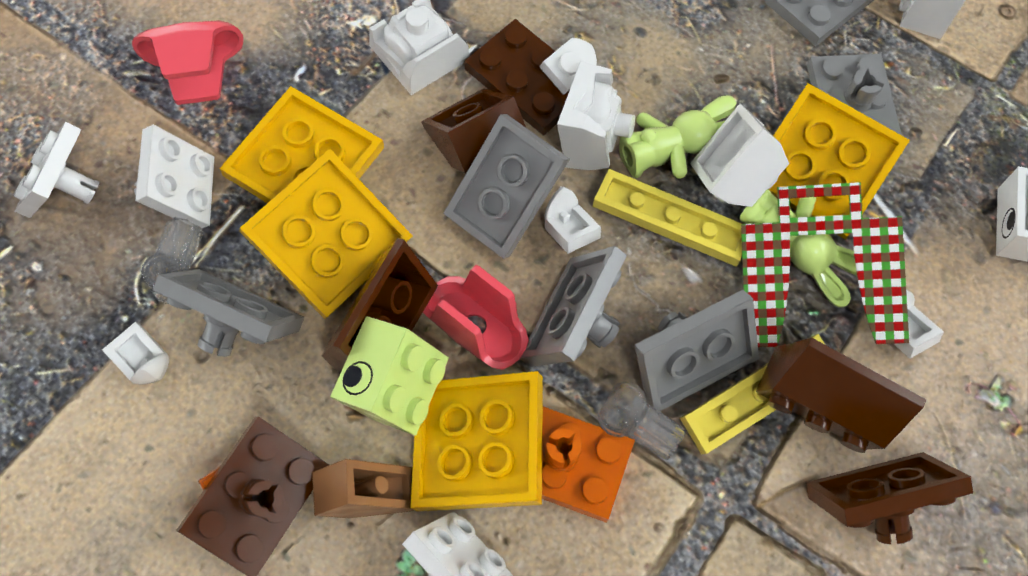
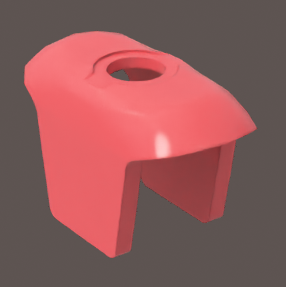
[132,20,243,105]
[423,265,529,370]

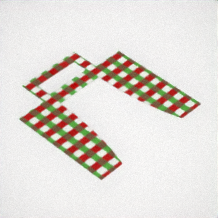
[741,182,909,347]

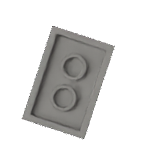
[765,0,874,46]
[807,54,902,135]
[443,114,570,259]
[520,246,627,367]
[153,269,304,357]
[635,290,759,414]

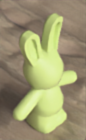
[619,95,737,179]
[739,189,857,308]

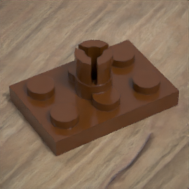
[176,416,329,576]
[806,452,973,544]

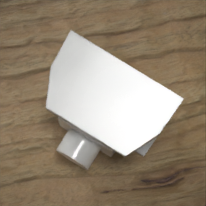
[369,0,470,95]
[557,61,635,170]
[690,104,789,207]

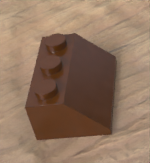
[321,238,438,374]
[756,338,926,453]

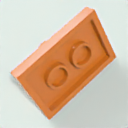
[542,407,635,523]

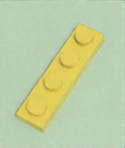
[592,169,742,267]
[680,334,825,455]

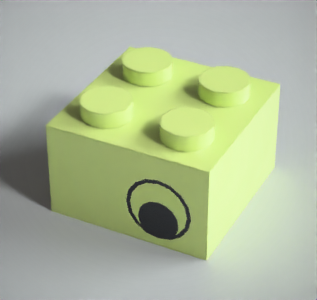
[330,316,449,436]

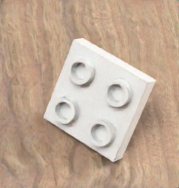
[14,122,99,218]
[134,124,215,230]
[402,511,513,576]

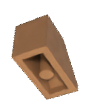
[312,459,414,519]

